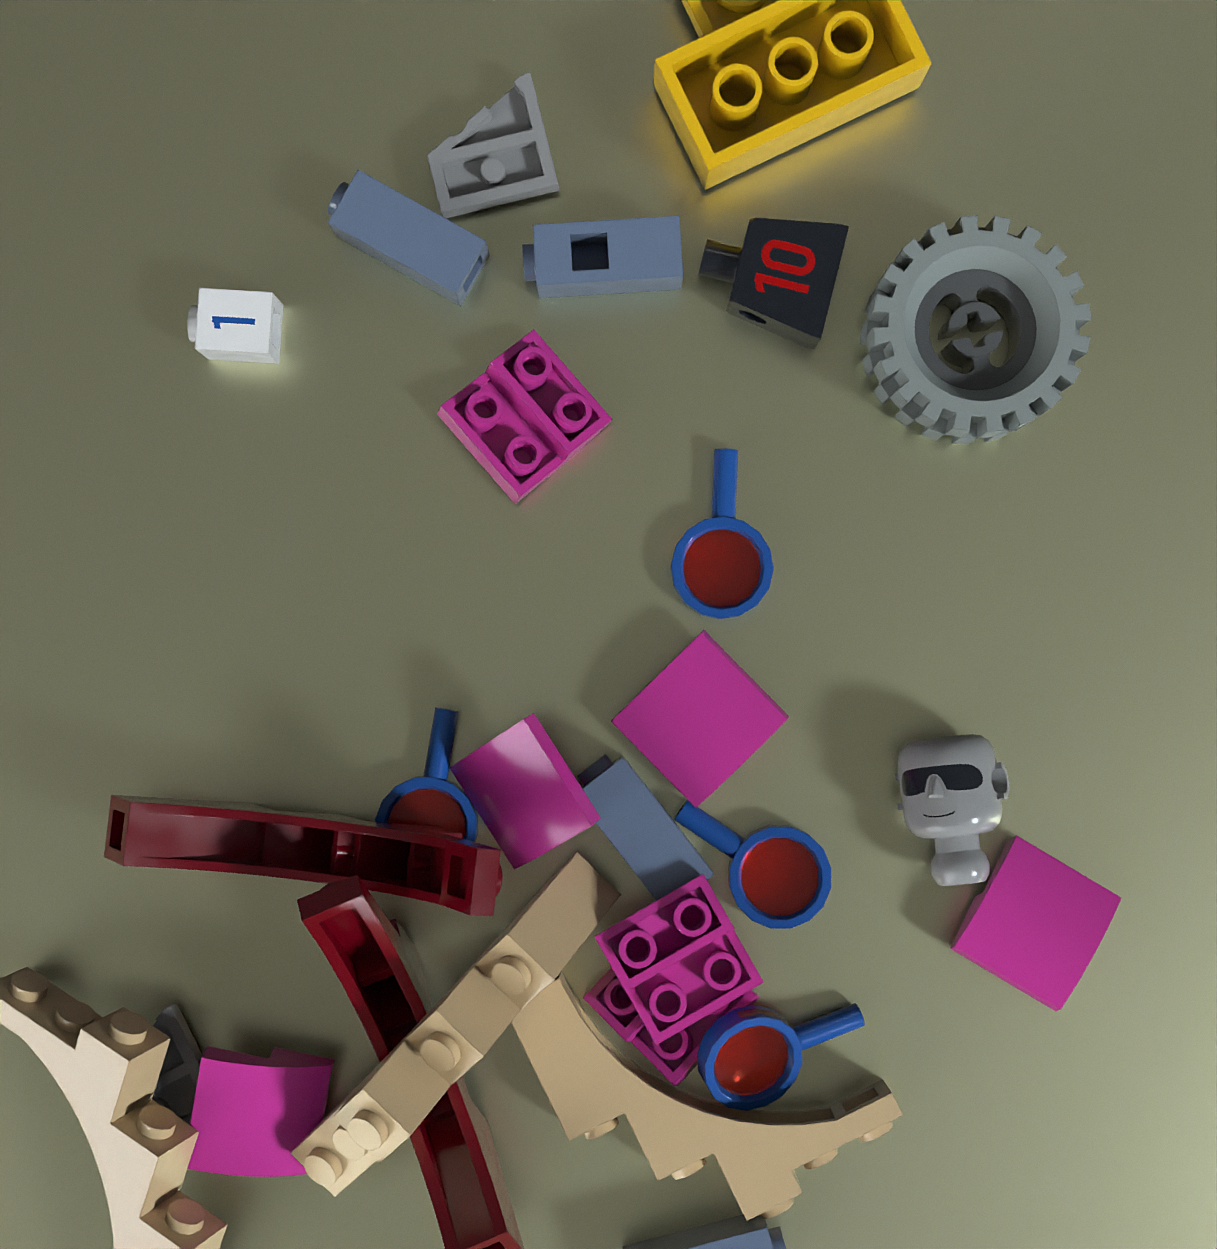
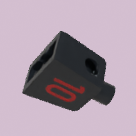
[698,218,849,349]

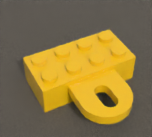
[653,0,932,190]

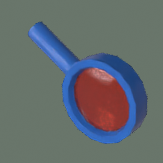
[670,449,774,619]
[375,708,478,842]
[674,800,831,929]
[697,1003,865,1111]

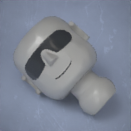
[895,734,1009,886]

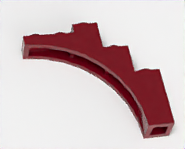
[297,875,524,1249]

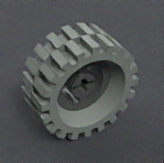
[860,215,1091,444]

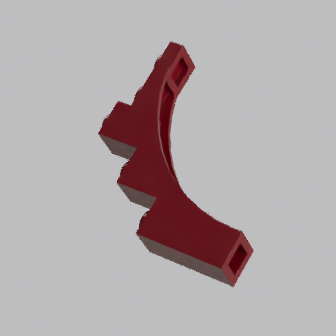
[104,795,503,916]

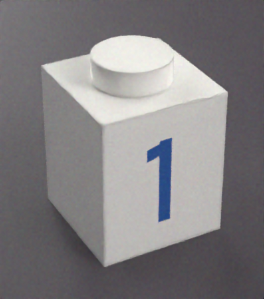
[187,288,283,364]

